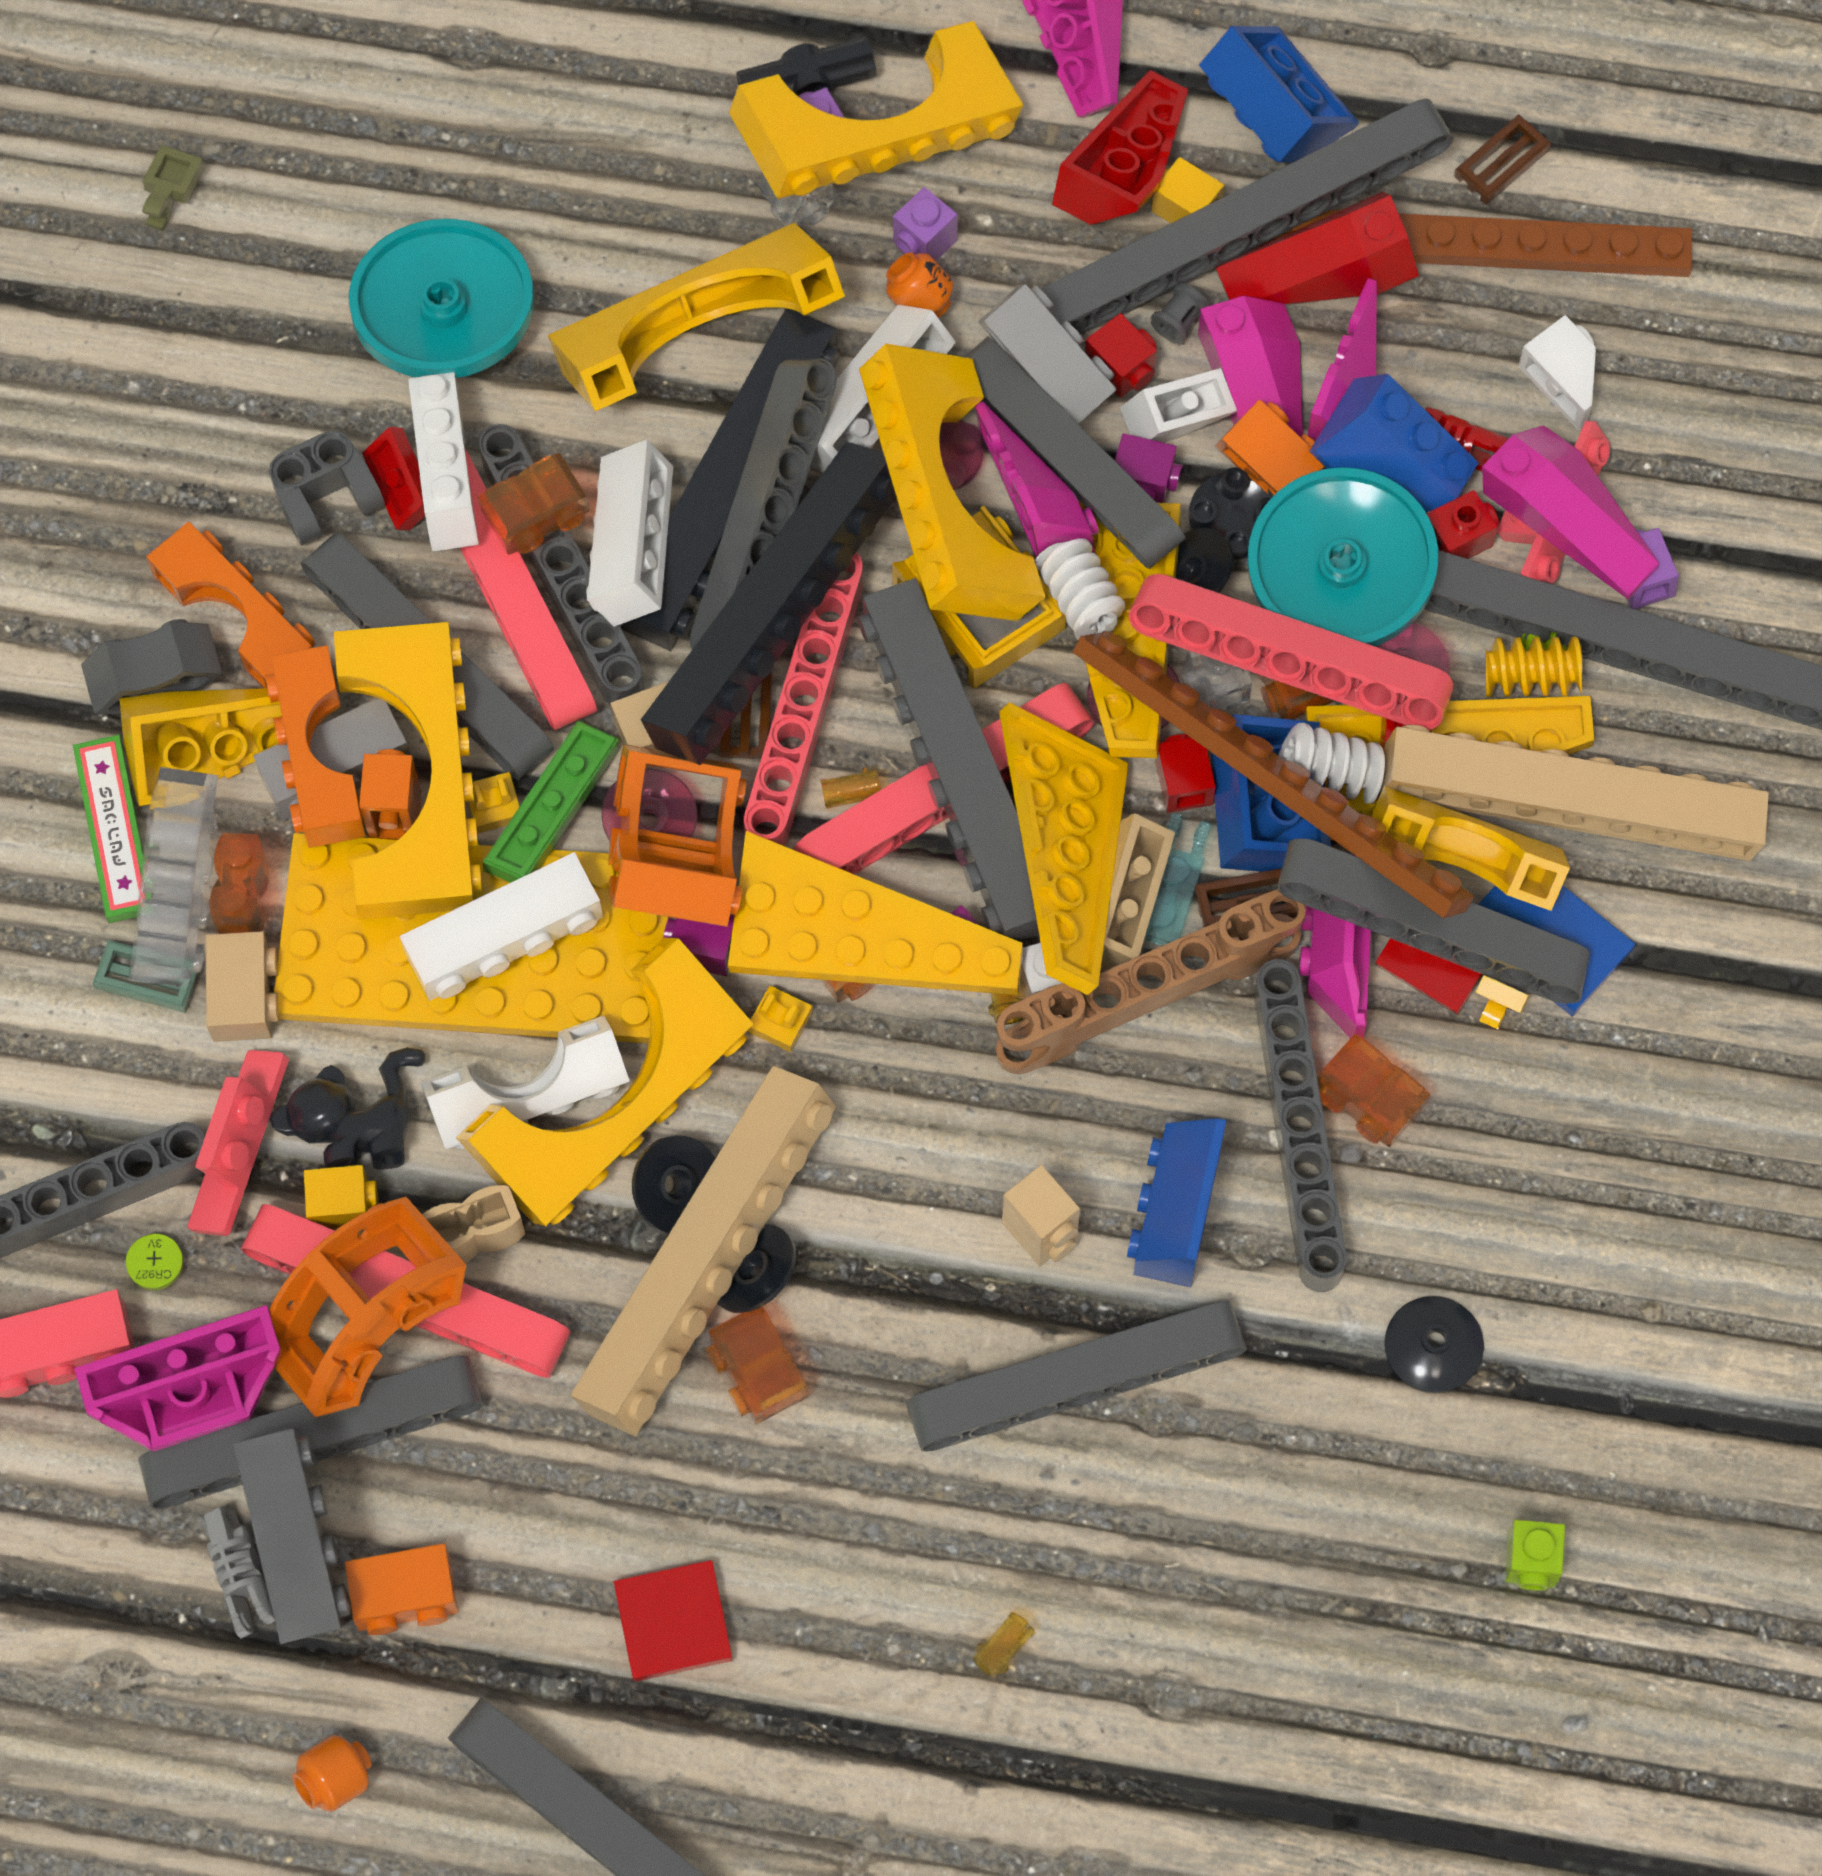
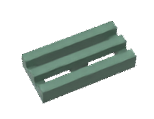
[92,940,201,1013]

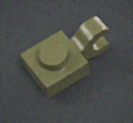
[142,145,205,231]

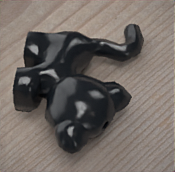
[269,1047,426,1170]

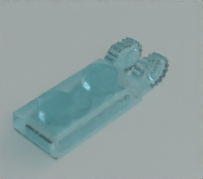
[1144,812,1211,945]

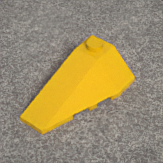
[119,688,321,806]

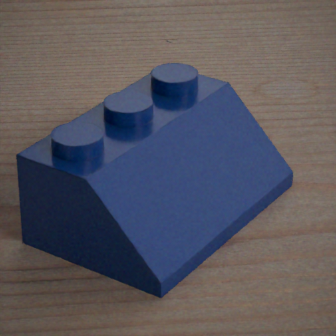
[1199,26,1359,163]
[1309,374,1478,513]
[1211,714,1331,872]
[1127,1118,1226,1288]

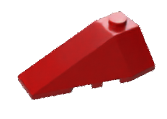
[1052,70,1189,225]
[1215,191,1419,305]

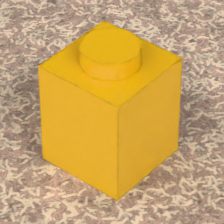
[1151,157,1224,223]
[304,1165,378,1230]

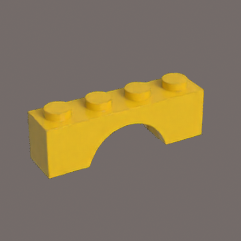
[1371,786,1570,911]

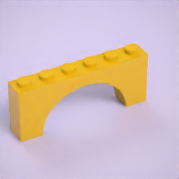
[729,20,1023,199]
[547,223,845,412]
[859,343,1045,621]
[333,622,482,919]
[456,938,754,1226]

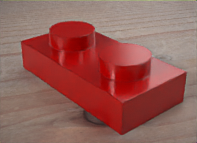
[362,427,425,531]

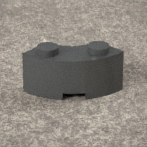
[81,619,223,714]

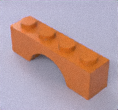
[146,521,316,688]
[265,645,366,848]

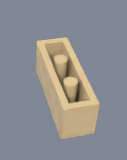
[1101,813,1175,971]

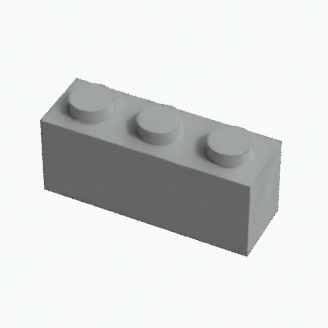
[978,284,1117,424]
[253,698,410,820]

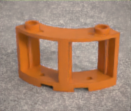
[608,744,746,927]
[269,1197,466,1417]

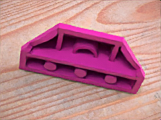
[1299,854,1371,1042]
[74,1305,281,1452]

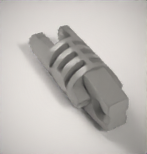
[204,1507,275,1638]

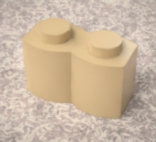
[422,1185,525,1263]

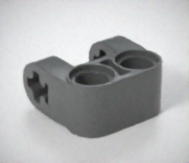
[269,431,385,546]

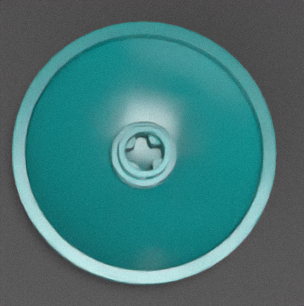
[349,219,534,378]
[1248,468,1438,646]

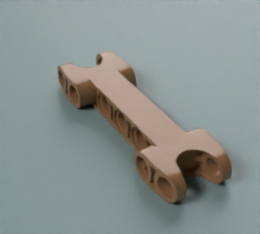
[996,890,1306,1075]

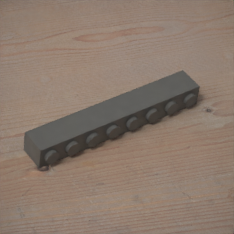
[857,578,1039,942]

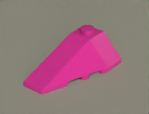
[1022,0,1123,118]
[1307,278,1377,441]
[1198,296,1303,437]
[975,401,1099,558]
[1482,425,1659,600]

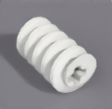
[1035,538,1125,640]
[1278,723,1385,804]

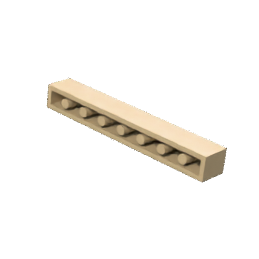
[1380,725,1769,861]
[570,1066,836,1437]

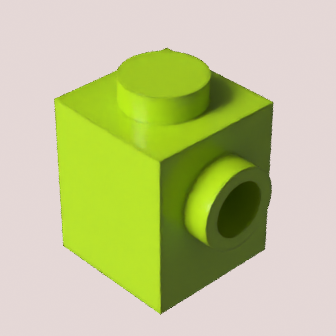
[1505,1519,1565,1591]

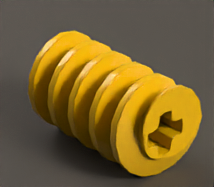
[1486,637,1582,697]

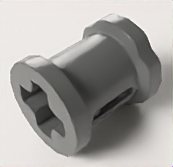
[1150,282,1209,345]

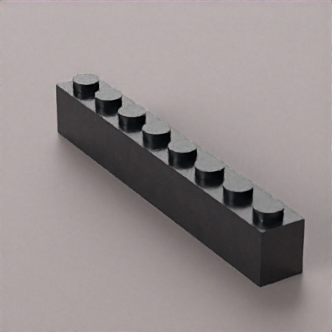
[620,308,841,652]
[641,441,897,765]

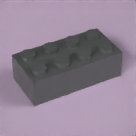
[233,1428,352,1644]

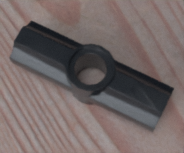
[736,36,877,96]

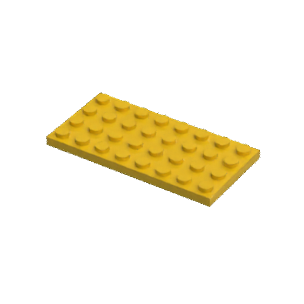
[274,833,670,1044]

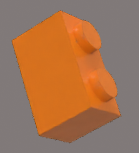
[1215,399,1324,496]
[359,749,422,840]
[345,1543,459,1635]

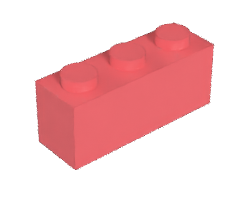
[0,1289,135,1398]

